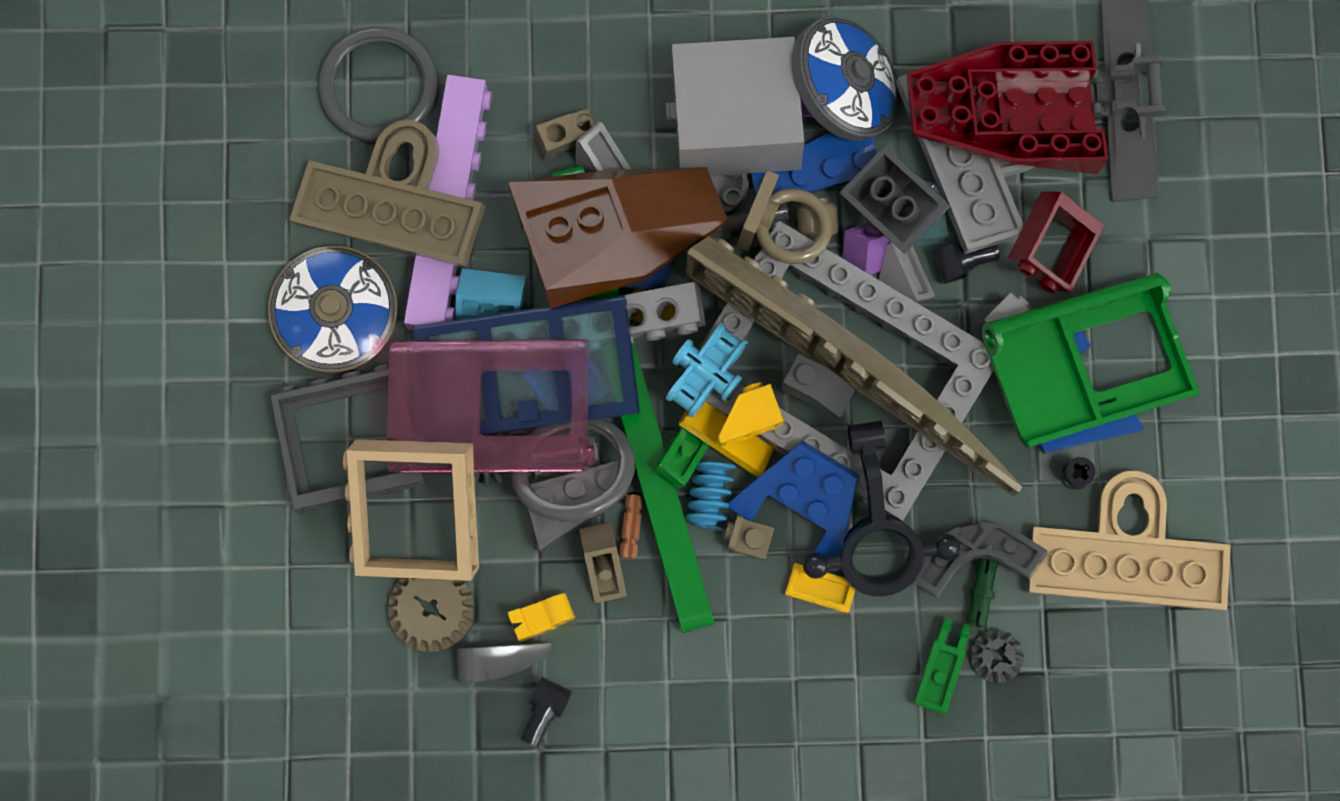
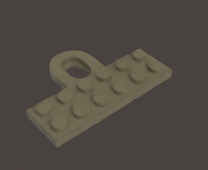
[289,120,486,268]

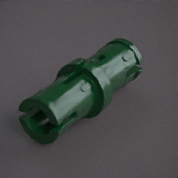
[966,559,999,628]

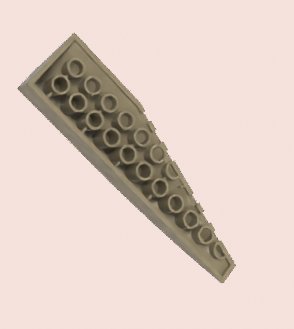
[686,237,1022,497]

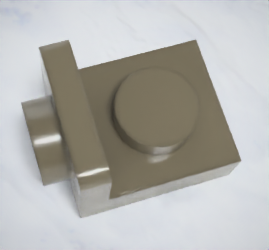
[724,515,775,561]

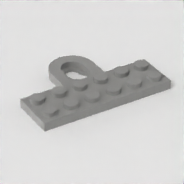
[895,75,1035,254]

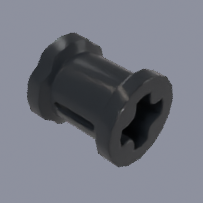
[1061,457,1096,490]

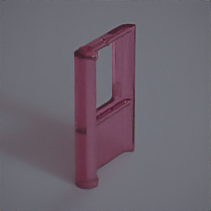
[387,339,595,472]

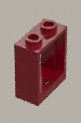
[1008,191,1105,294]

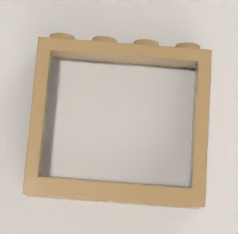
[343,439,479,581]

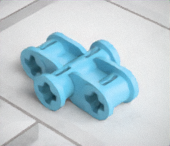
[665,323,749,418]

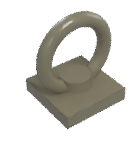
[736,170,833,264]

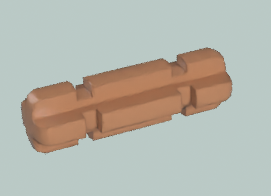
[620,494,643,559]

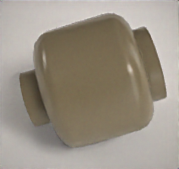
[795,198,838,242]

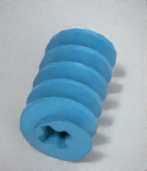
[685,460,736,531]

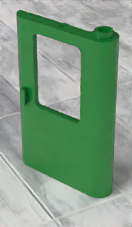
[982,273,1200,447]

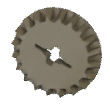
[387,578,474,652]

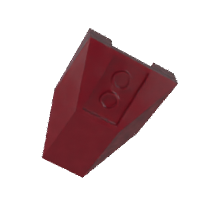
[907,41,1108,174]

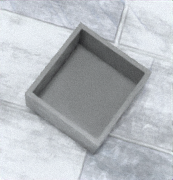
[665,37,804,176]

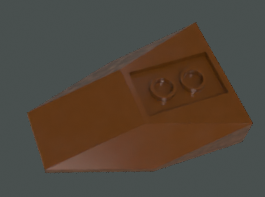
[508,167,728,309]

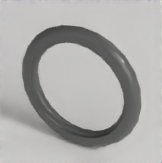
[318,27,438,142]
[510,419,635,522]

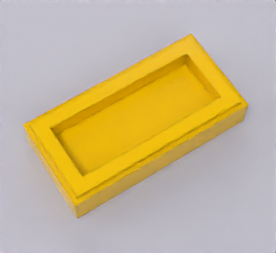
[785,563,855,614]

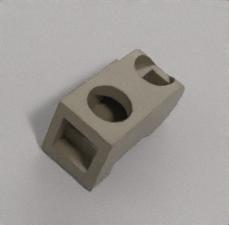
[534,110,595,161]

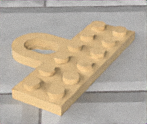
[1027,471,1231,611]

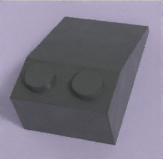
[839,146,951,254]

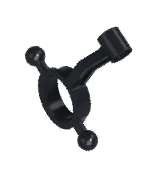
[803,420,960,597]

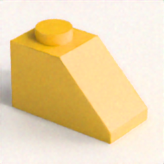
[718,382,784,448]

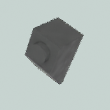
[781,353,855,419]

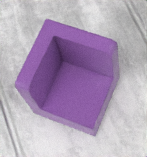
[842,223,890,275]

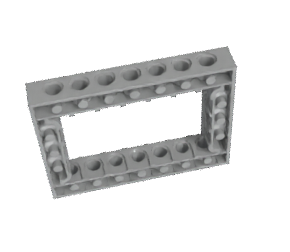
[685,221,994,521]

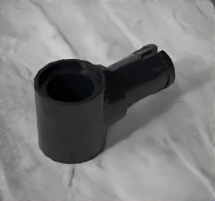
[932,243,1000,284]
[521,677,572,747]

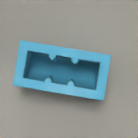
[455,268,526,319]

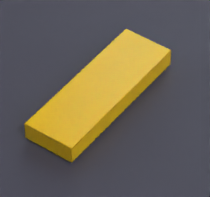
[678,399,775,477]

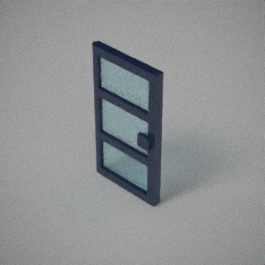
[413,295,640,442]

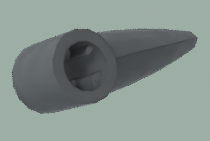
[456,643,551,683]

